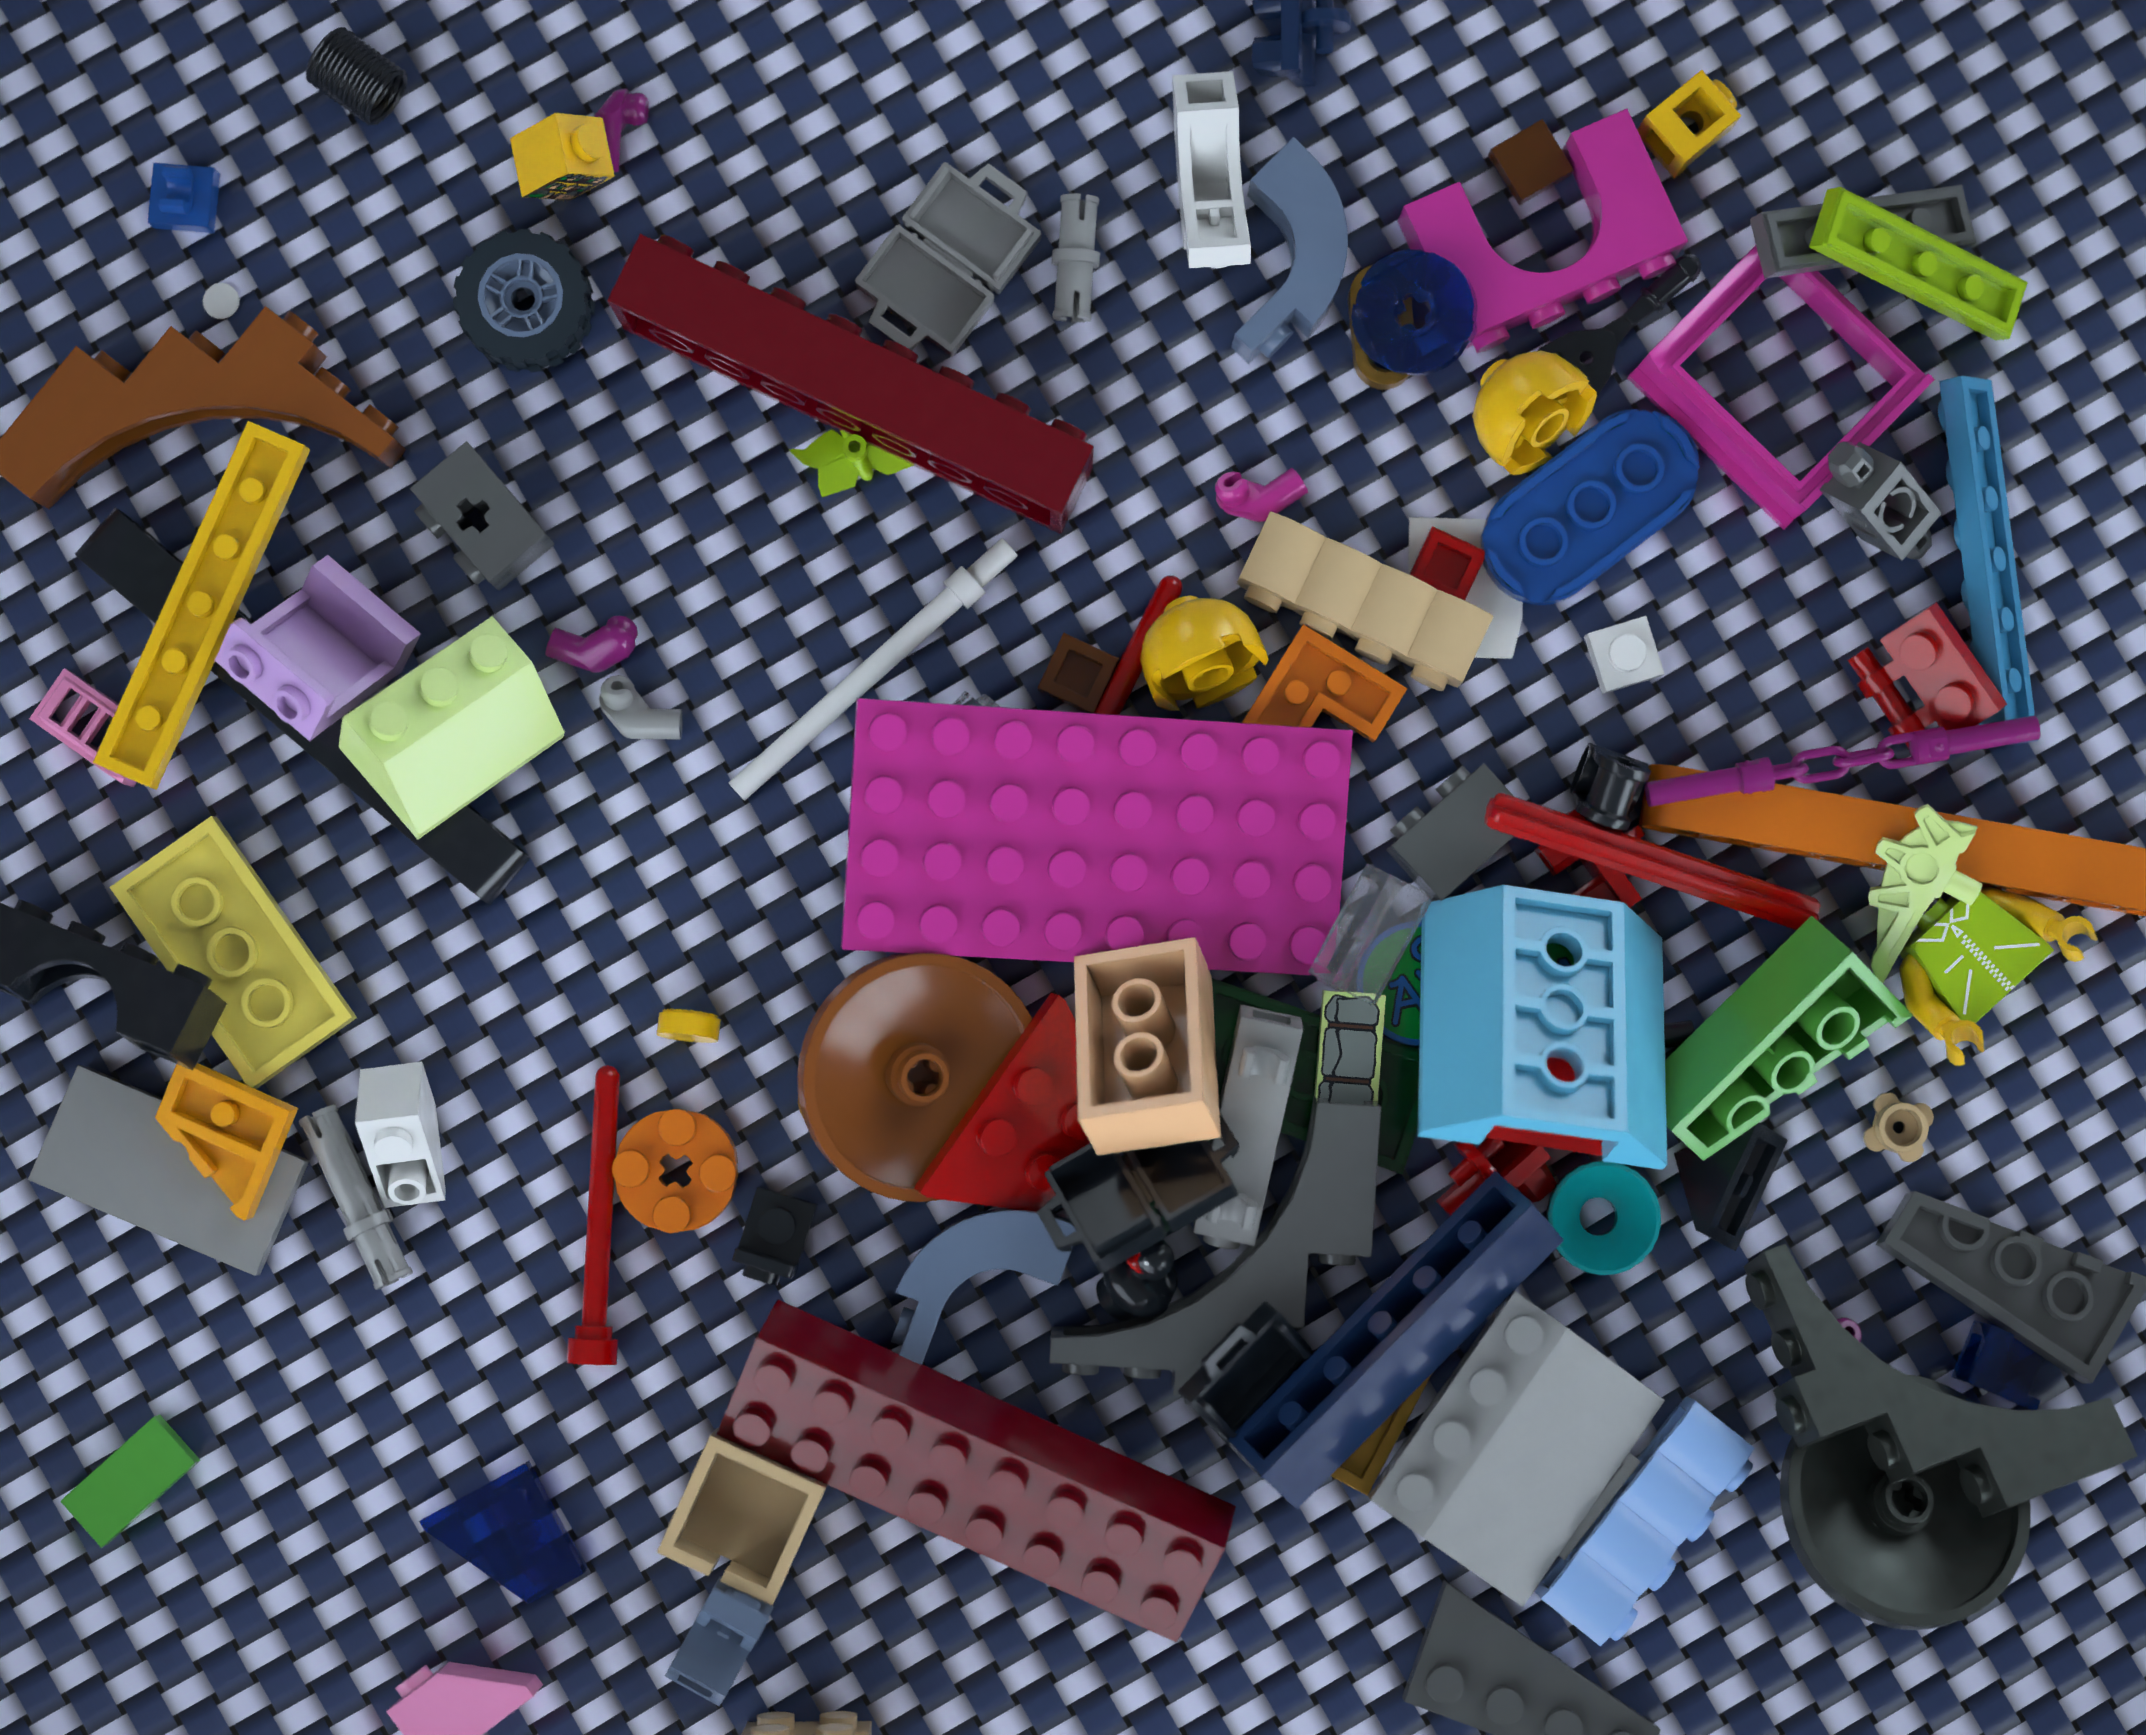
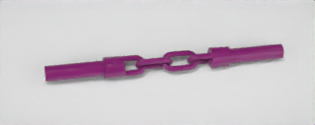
[1644,715,2041,807]

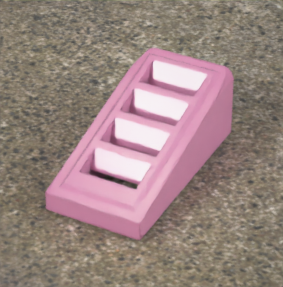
[29,668,137,787]

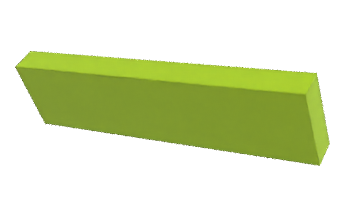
[1809,187,2028,341]

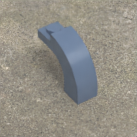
[1231,137,1348,364]
[891,1208,1076,1365]

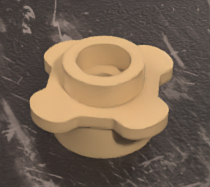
[1863,1093,1934,1162]

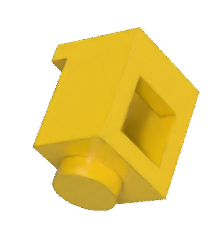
[1637,70,1741,178]

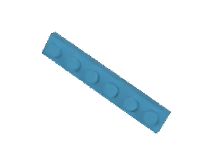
[1938,376,2038,744]

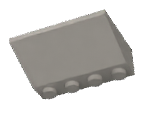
[1368,1291,1665,1607]

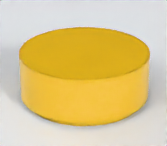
[656,1009,721,1043]

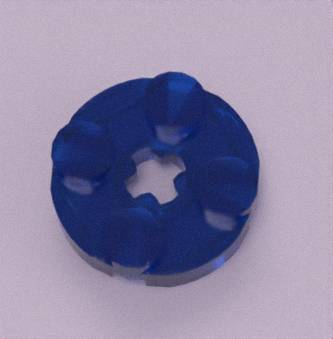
[1351,249,1478,376]

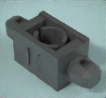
[1820,441,1942,561]

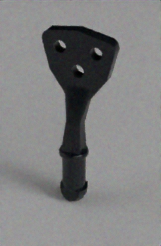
[1538,254,1701,396]

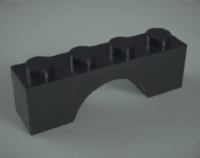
[0,900,227,1070]

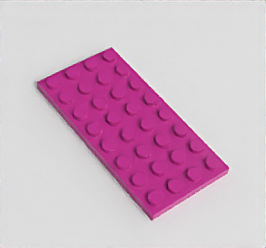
[841,698,1353,977]

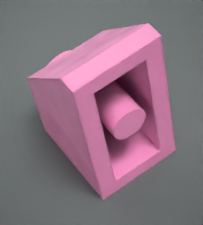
[386,1662,543,1735]

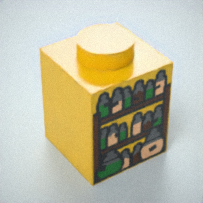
[510,113,615,201]

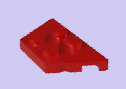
[913,993,1090,1212]

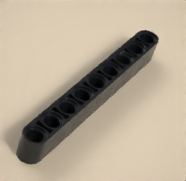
[75,507,531,905]

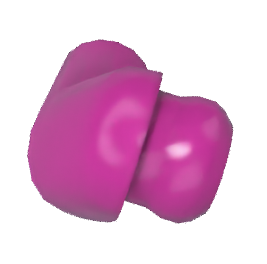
[1215,468,1308,522]

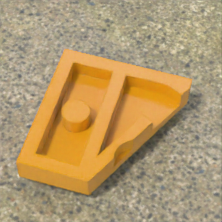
[155,1063,298,1221]

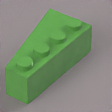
[1665,915,1913,1161]

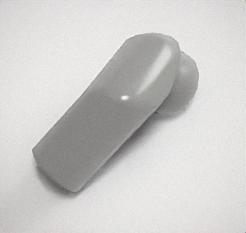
[599,675,683,740]

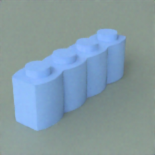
[1535,1396,1754,1646]

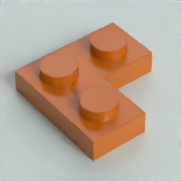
[1242,624,1408,742]

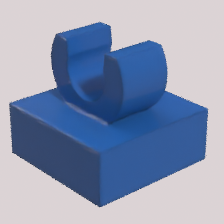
[148,163,220,233]

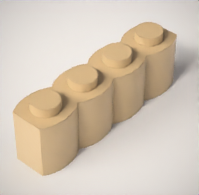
[1237,511,1494,691]

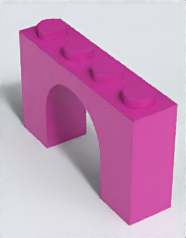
[1398,109,1688,353]

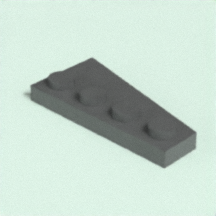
[1876,1191,2146,1384]
[1402,1580,1661,1735]

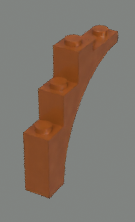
[0,306,406,509]

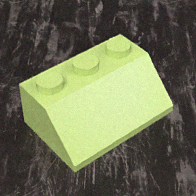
[339,616,565,839]

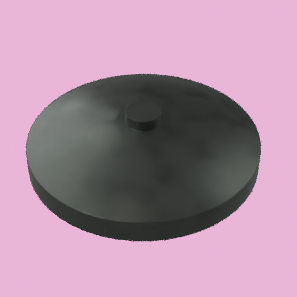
[1780,1374,2031,1630]

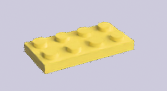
[109,816,357,1089]

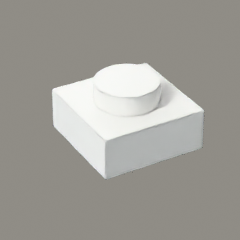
[1584,616,1665,694]

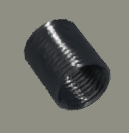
[306,27,408,126]

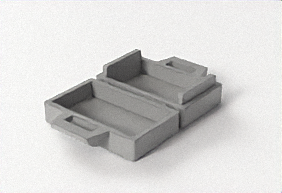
[855,162,1041,356]

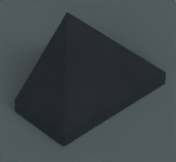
[1674,1123,1788,1251]

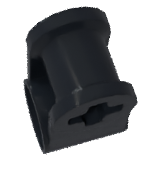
[1570,743,1651,830]

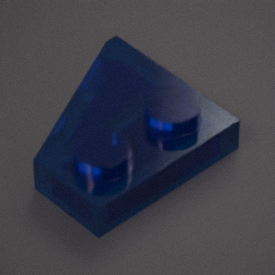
[419,1461,587,1604]

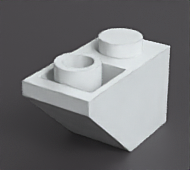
[355,1062,446,1208]

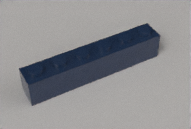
[1228,1171,1564,1509]

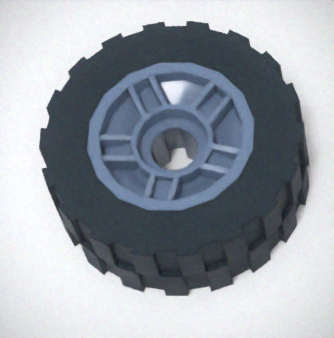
[453,229,595,372]

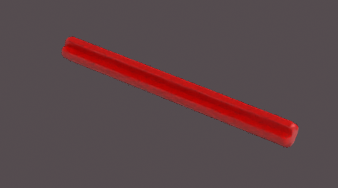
[1484,793,1821,930]

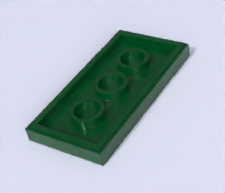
[1212,978,1419,1174]

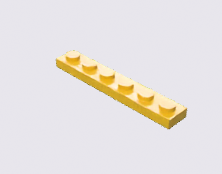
[92,421,310,790]

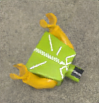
[1899,887,2098,1066]

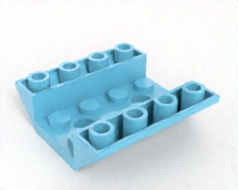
[1418,885,1667,1170]

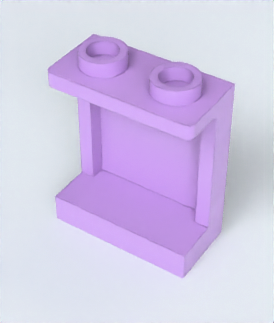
[215,555,421,741]

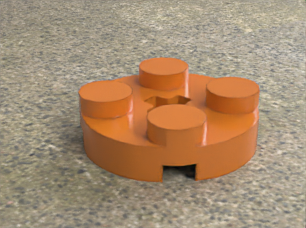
[612,1109,738,1234]

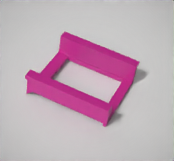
[1627,245,1935,530]

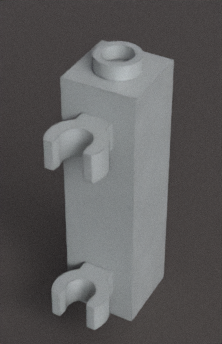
[1193,1004,1303,1249]

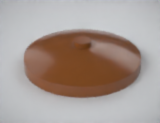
[797,953,1032,1202]

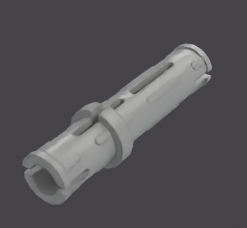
[298,1104,413,1290]

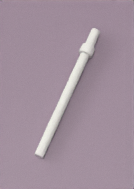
[728,538,1018,801]

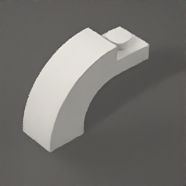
[1172,71,1251,268]

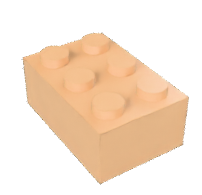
[1074,937,1221,1156]

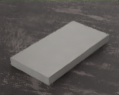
[28,1065,310,1276]

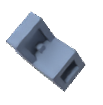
[665,1576,774,1706]

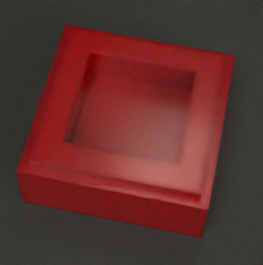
[1409,526,1485,600]

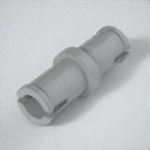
[1052,193,1100,322]

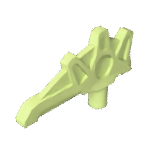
[1868,804,1982,983]

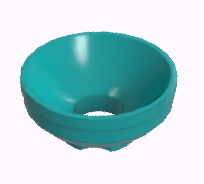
[1546,1161,1661,1275]

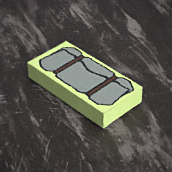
[1314,990,1386,1104]

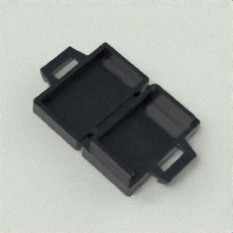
[1037,1112,1239,1273]
[1178,1301,1314,1480]

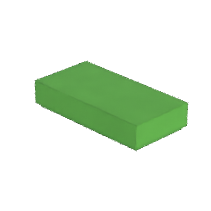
[60,1414,201,1548]

